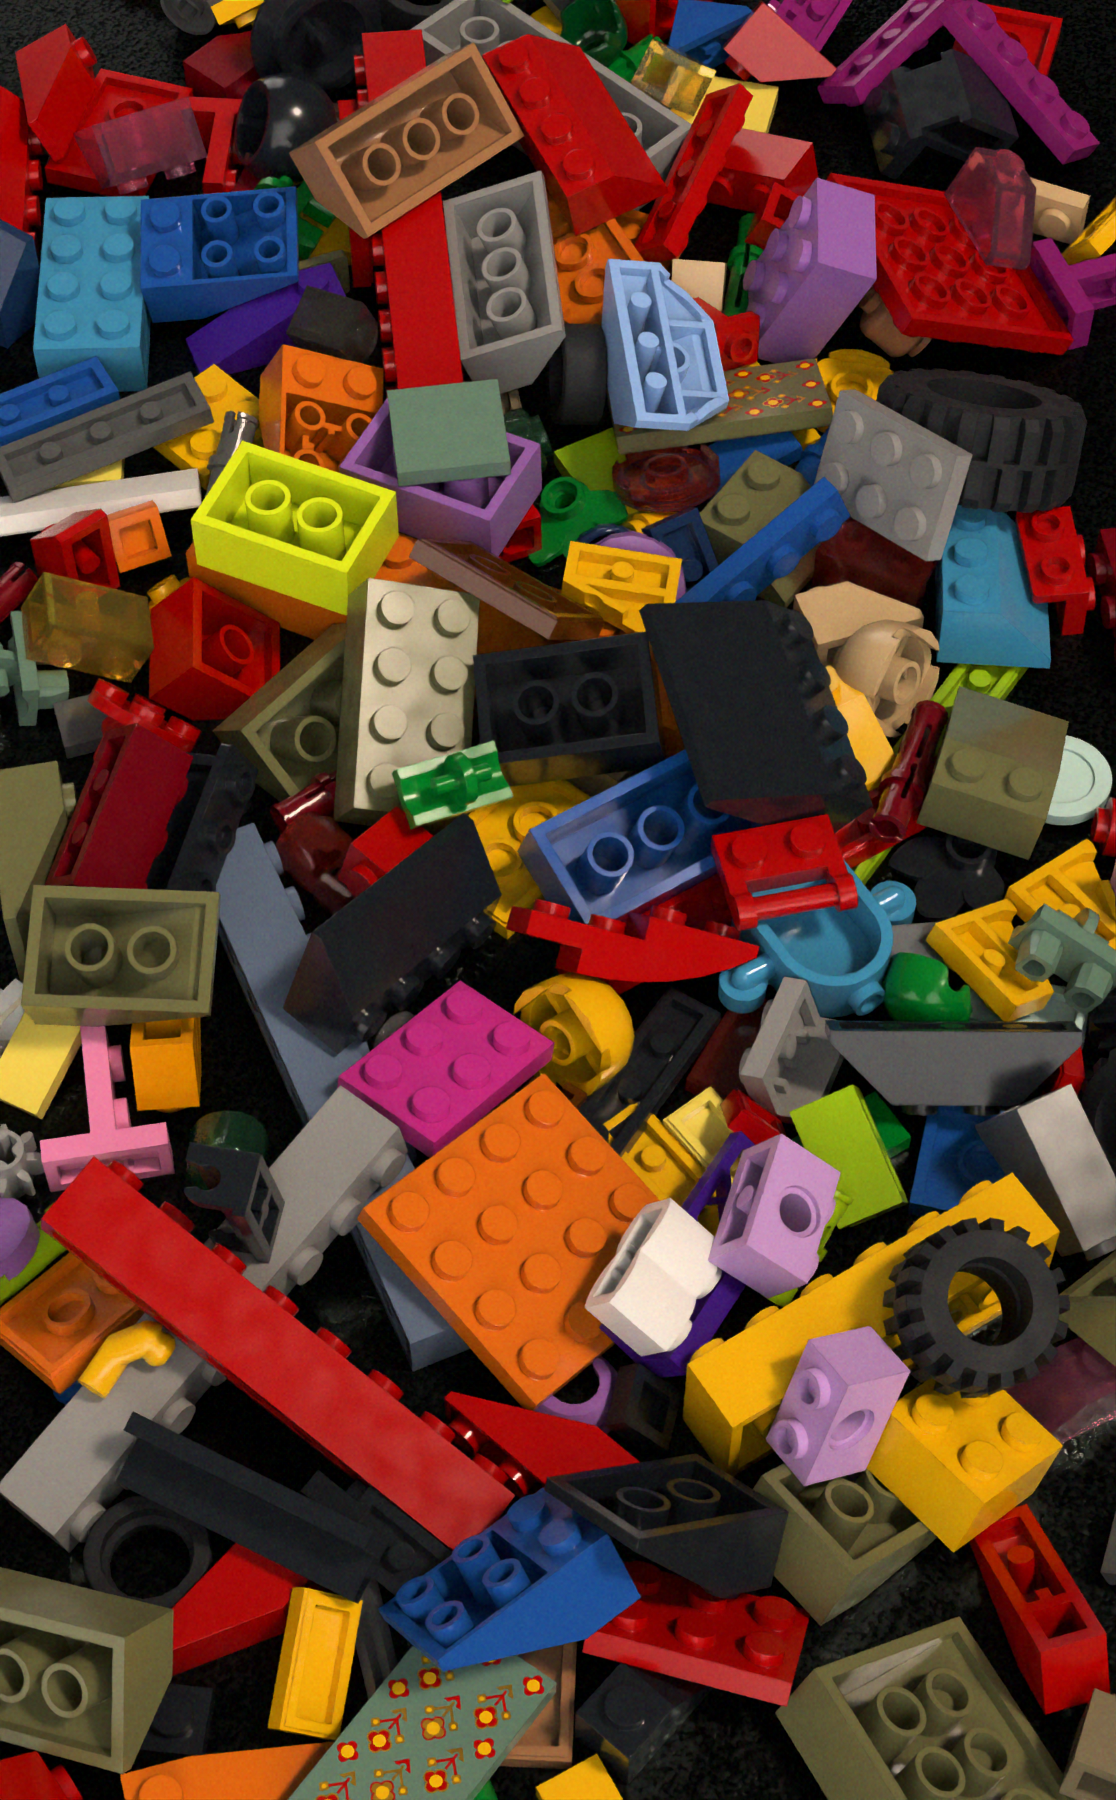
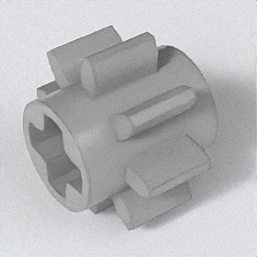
[0,1124,44,1199]

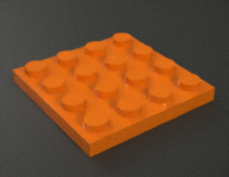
[357,1073,660,1411]

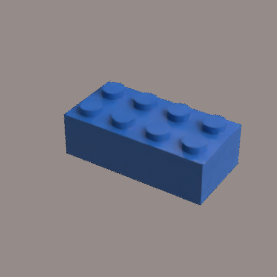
[517,749,765,925]

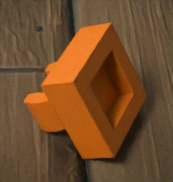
[107,500,172,573]

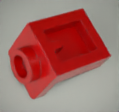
[693,297,760,371]

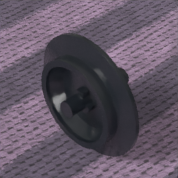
[250,0,381,94]

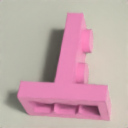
[40,1026,175,1192]

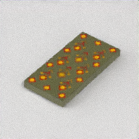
[606,358,833,454]

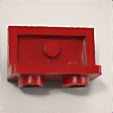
[1015,506,1096,636]

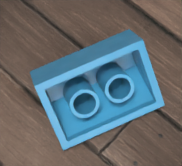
[934,505,1051,669]

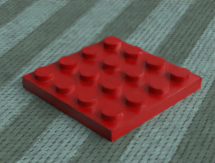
[826,173,1074,355]

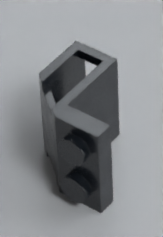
[862,49,1019,180]

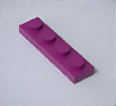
[817,0,967,107]
[939,0,1100,164]

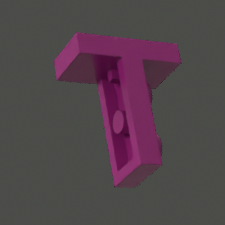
[1029,238,1116,350]

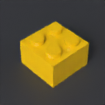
[867,1378,1064,1553]

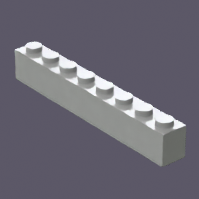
[0,1085,408,1553]

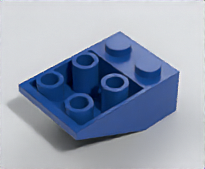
[140,186,299,323]
[378,1488,641,1671]

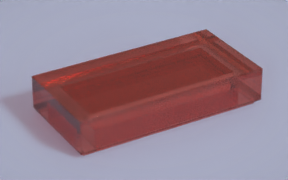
[685,998,768,1100]

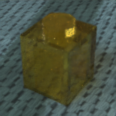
[631,39,717,116]

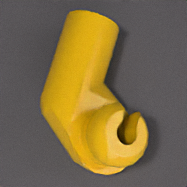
[78,1320,176,1399]

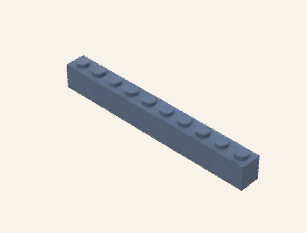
[216,823,470,1371]

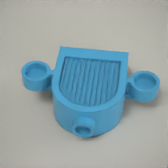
[718,860,916,1018]

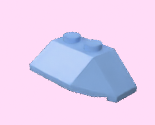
[601,259,729,431]

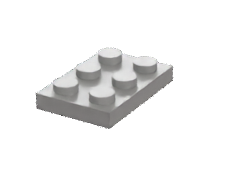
[814,389,973,561]

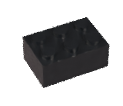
[473,632,666,787]

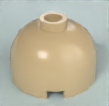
[832,619,940,738]

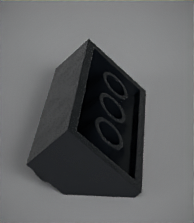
[282,813,502,1054]

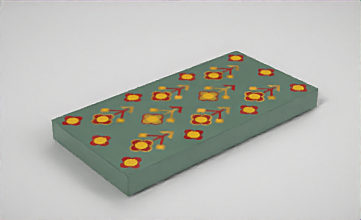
[288,1645,557,1800]

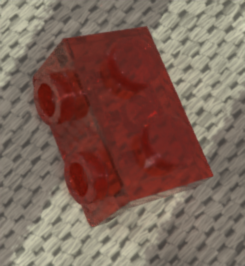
[811,518,938,612]

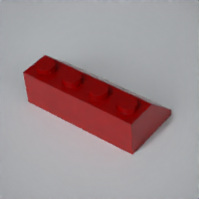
[482,34,668,236]
[0,85,45,261]

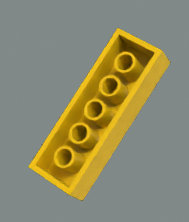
[683,1172,1060,1476]

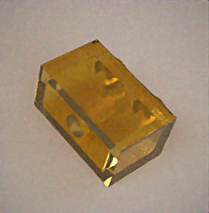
[21,572,154,683]

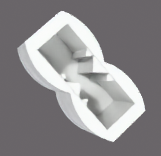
[585,1198,722,1357]

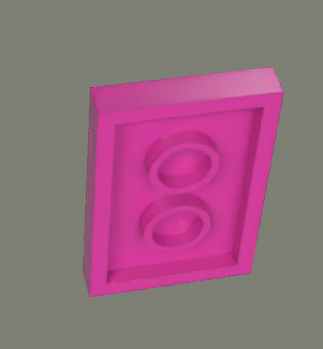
[337,981,554,1158]

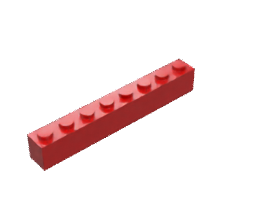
[41,1156,515,1552]

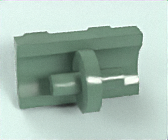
[0,611,69,726]
[1008,904,1116,1014]

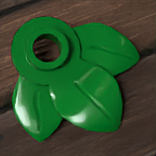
[528,477,629,567]

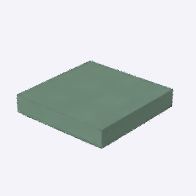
[387,379,511,487]

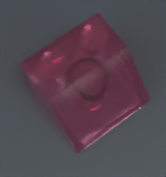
[74,97,207,195]

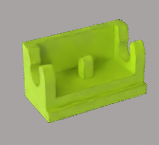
[789,1084,909,1230]

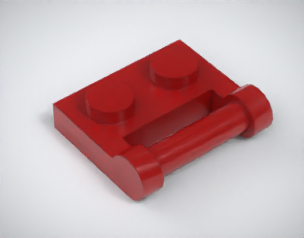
[711,814,858,931]

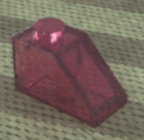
[944,147,1036,270]
[1004,1337,1116,1443]

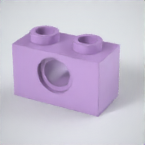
[708,1133,841,1298]
[766,1326,910,1486]

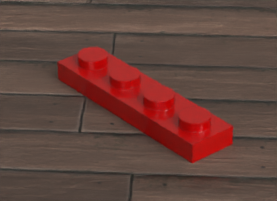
[634,83,753,263]

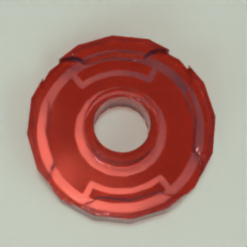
[612,444,721,513]

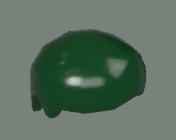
[557,0,628,67]

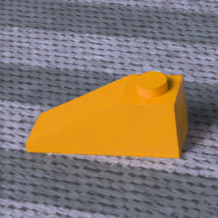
[130,1017,201,1113]

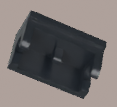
[184,1142,285,1263]

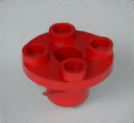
[87,678,202,761]

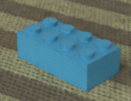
[33,196,151,392]

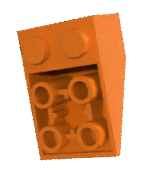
[258,344,384,473]

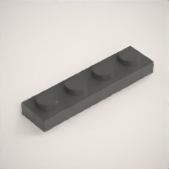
[0,371,214,503]

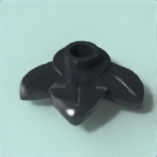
[888,834,1004,921]

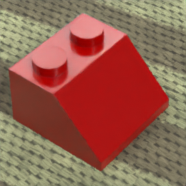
[149,577,280,721]

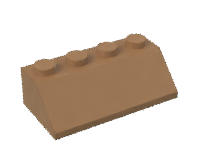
[289,42,524,239]

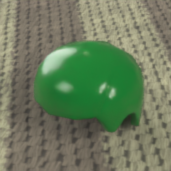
[882,952,973,1021]

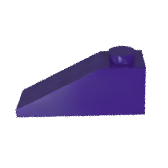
[186,262,350,375]

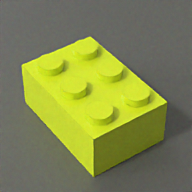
[190,441,399,616]

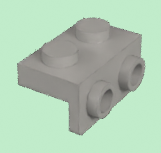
[739,977,844,1125]

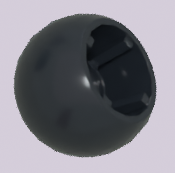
[234,73,338,186]

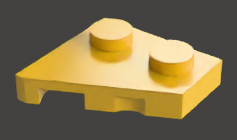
[561,541,682,634]
[1004,838,1116,950]
[925,898,1054,1021]

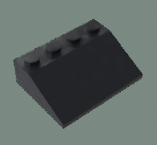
[639,600,873,833]

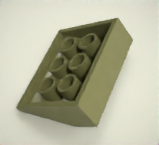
[775,1616,1076,1800]

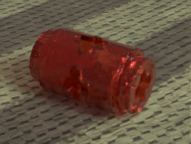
[276,811,356,917]

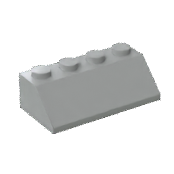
[443,170,566,394]

